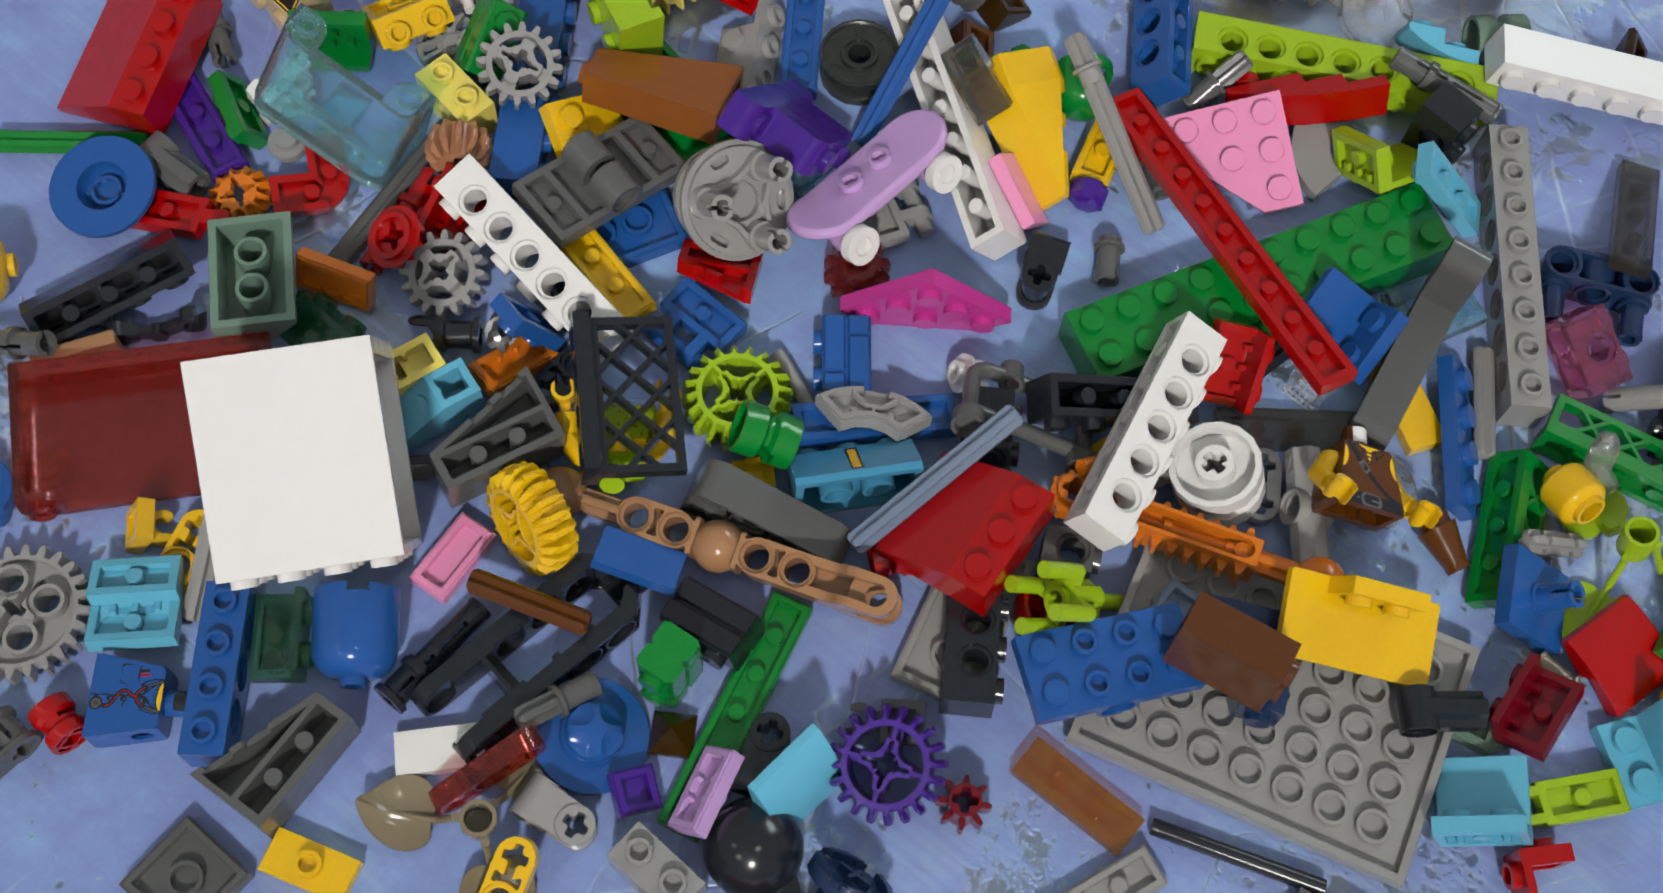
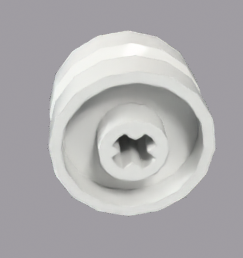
[1168,421,1266,528]

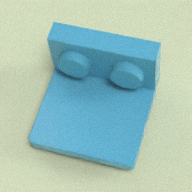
[1589,698,1663,811]
[1431,755,1534,847]

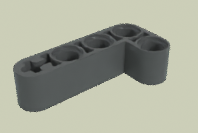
[680,459,852,564]

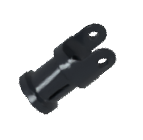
[408,315,484,354]

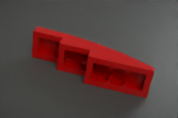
[1225,72,1390,125]

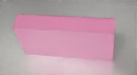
[988,153,1048,230]
[409,511,498,605]

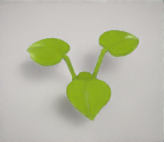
[1558,478,1663,639]

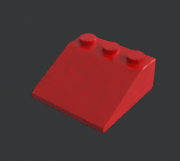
[874,451,1055,617]

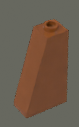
[578,48,744,145]

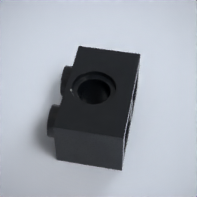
[1400,81,1484,165]

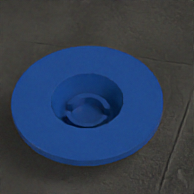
[49,136,157,238]
[531,677,650,796]

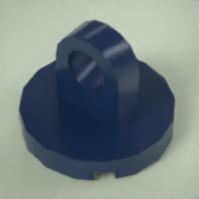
[807,847,893,893]

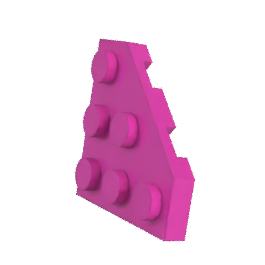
[839,268,1011,333]

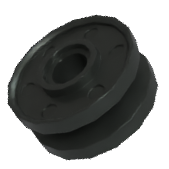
[819,19,899,106]

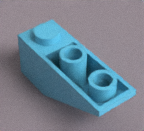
[400,357,486,452]

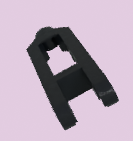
[411,553,649,765]

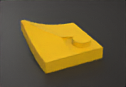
[538,95,624,158]

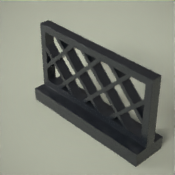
[569,311,688,485]

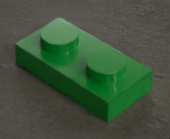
[207,69,269,150]

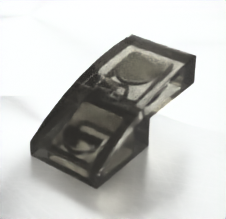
[940,33,1013,126]

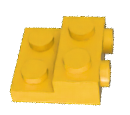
[359,0,456,52]

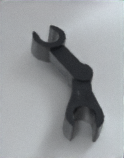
[102,305,207,346]

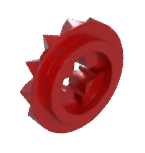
[368,205,426,270]

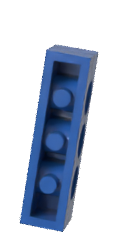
[1129,0,1193,108]
[177,581,263,768]

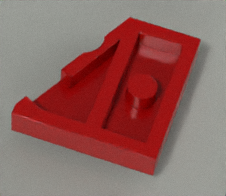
[677,238,763,304]

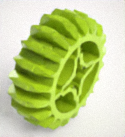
[682,343,793,453]

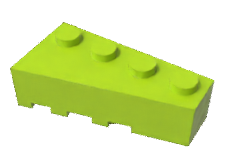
[586,0,665,55]

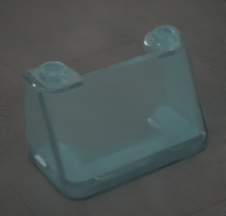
[254,3,437,189]

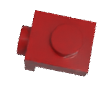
[1501,837,1576,893]

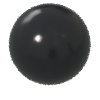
[703,797,804,893]

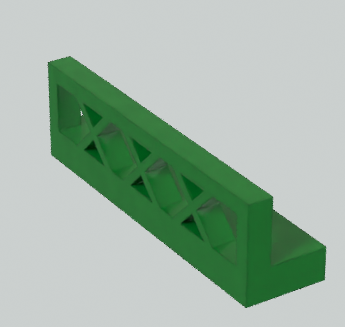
[1530,393,1663,513]
[1465,448,1549,609]

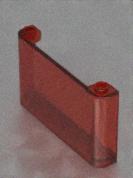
[7,331,273,522]

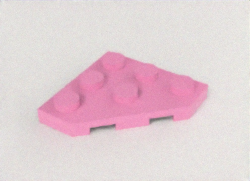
[1164,90,1304,214]

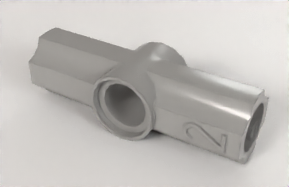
[1279,445,1334,563]

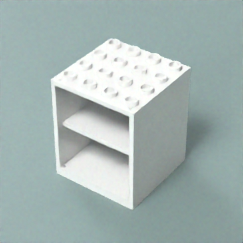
[180,335,423,591]

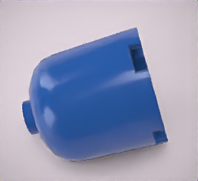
[311,580,402,690]

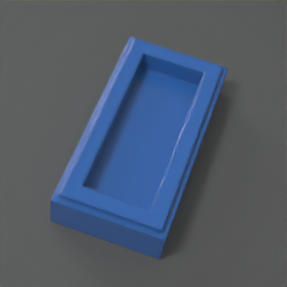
[590,525,688,597]

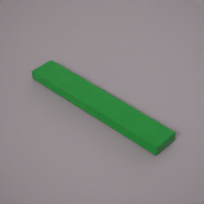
[656,590,813,843]

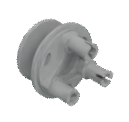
[673,139,794,261]

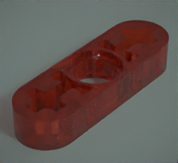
[428,726,547,815]

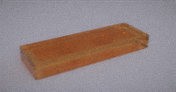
[1010,736,1145,858]

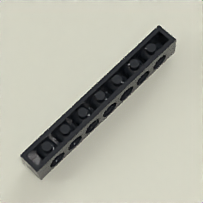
[938,386,1022,719]

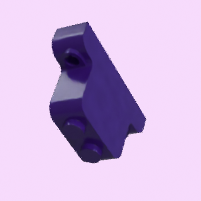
[716,80,853,177]

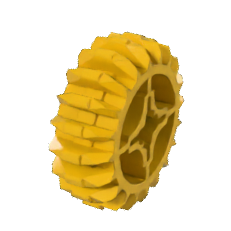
[486,461,579,577]

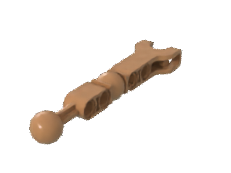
[546,466,903,626]

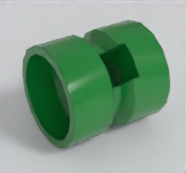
[727,399,804,470]

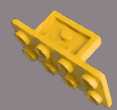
[1277,567,1440,686]

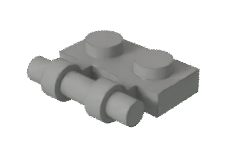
[862,179,935,251]

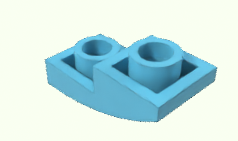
[1394,20,1480,65]

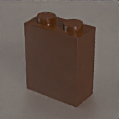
[1162,591,1301,712]

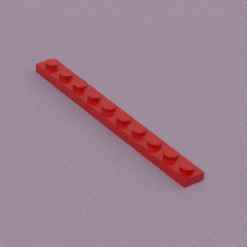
[1112,87,1358,396]

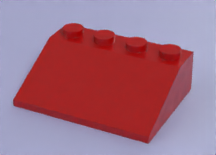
[57,0,224,135]

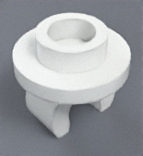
[947,353,989,394]

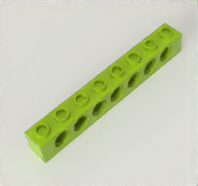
[1191,11,1498,127]

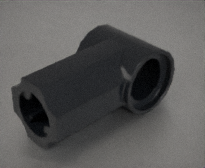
[1394,684,1490,738]

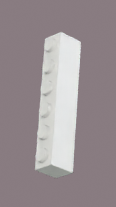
[1484,23,1663,125]

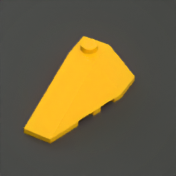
[967,46,1069,212]

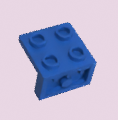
[1304,266,1410,386]

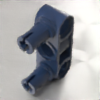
[1540,245,1661,347]

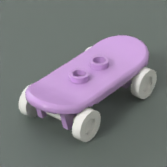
[785,109,963,266]

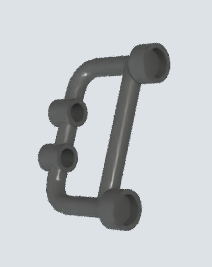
[950,359,1097,473]

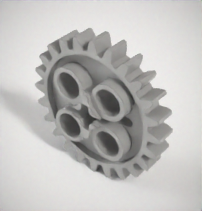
[0,544,90,686]

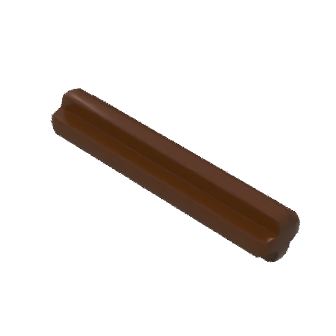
[466,568,592,635]

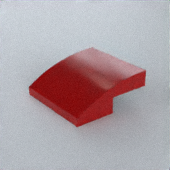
[1561,594,1663,718]

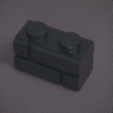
[659,576,765,671]

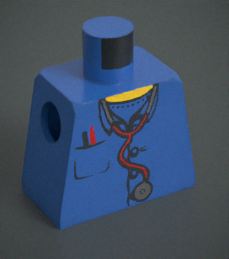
[82,653,188,748]

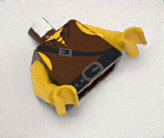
[1307,426,1443,531]

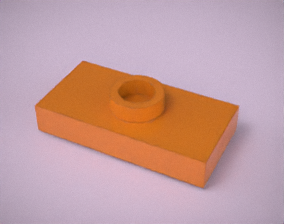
[296,246,376,312]
[468,336,559,398]

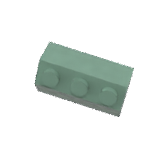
[207,211,297,351]

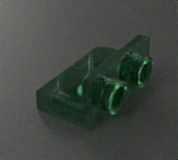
[279,290,367,346]

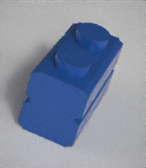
[813,315,872,392]

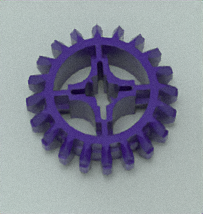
[830,703,949,826]

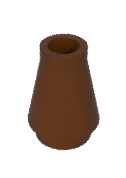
[1416,511,1471,576]

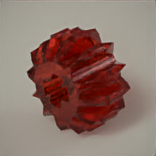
[823,246,891,298]

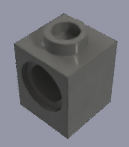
[1035,523,1102,579]

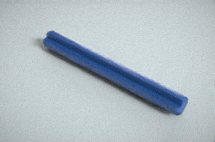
[851,0,951,147]

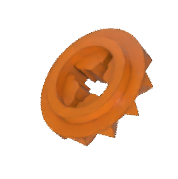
[208,165,272,217]

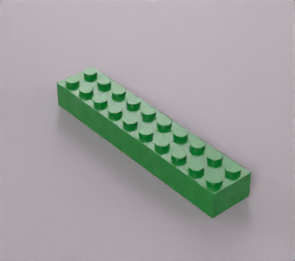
[1058,183,1453,377]

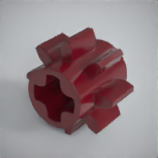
[935,775,992,835]

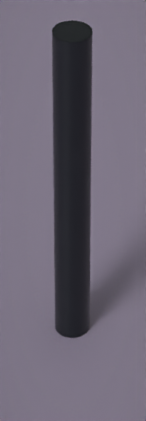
[1149,817,1327,893]

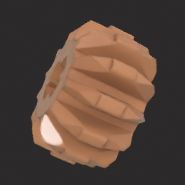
[424,117,493,174]

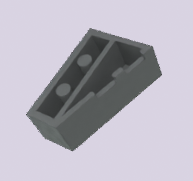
[190,691,362,839]

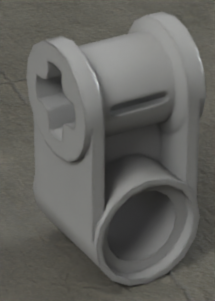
[509,772,597,850]

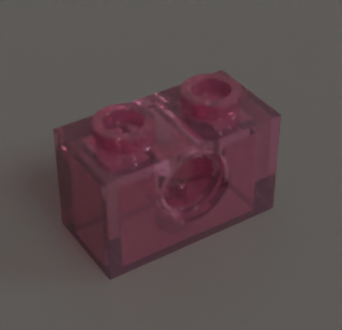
[1545,303,1633,399]

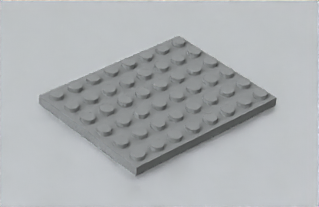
[1065,546,1481,889]

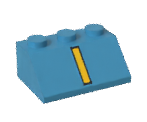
[786,437,924,514]

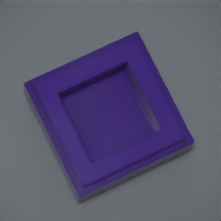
[606,763,663,820]

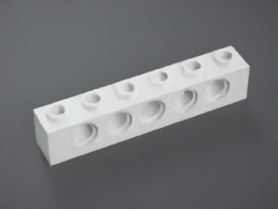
[434,153,634,364]
[1063,311,1227,552]

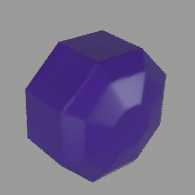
[1068,176,1109,213]

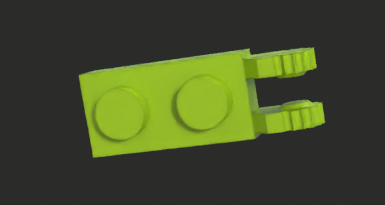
[1530,768,1631,829]

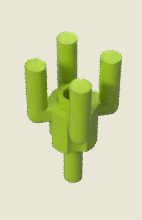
[1004,560,1124,635]

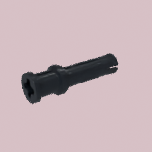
[373,597,491,715]

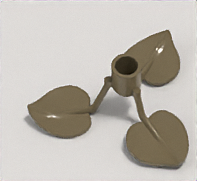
[355,734,563,893]

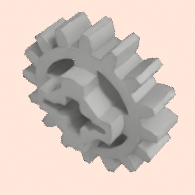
[476,21,563,110]
[399,229,490,317]

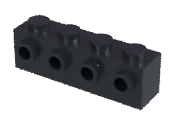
[18,229,196,345]
[1026,373,1199,433]

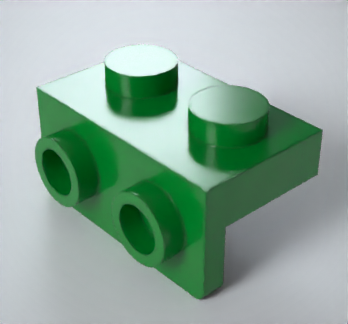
[286,9,375,72]

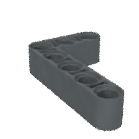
[1347,236,1495,451]

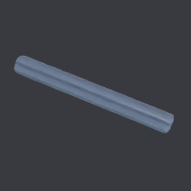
[847,404,1023,554]

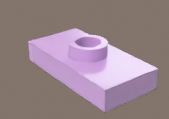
[667,745,745,839]

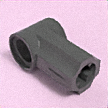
[139,130,212,197]

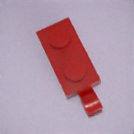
[131,189,232,240]

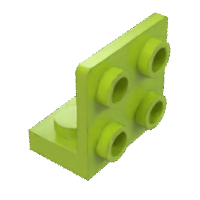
[1332,125,1418,195]

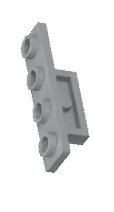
[716,0,785,88]

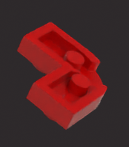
[268,132,350,218]

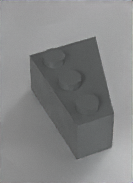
[429,365,566,509]

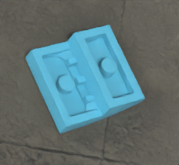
[84,555,184,652]
[747,723,842,825]

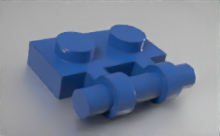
[645,276,747,370]

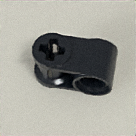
[1015,230,1071,310]
[730,712,791,797]

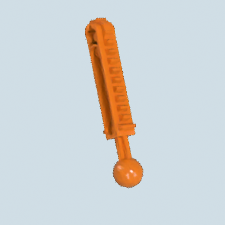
[1050,470,1345,586]

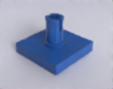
[1494,543,1585,656]

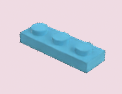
[1412,141,1481,238]

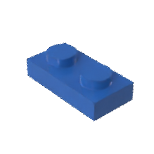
[489,293,567,352]

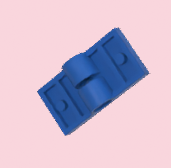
[1011,602,1206,726]

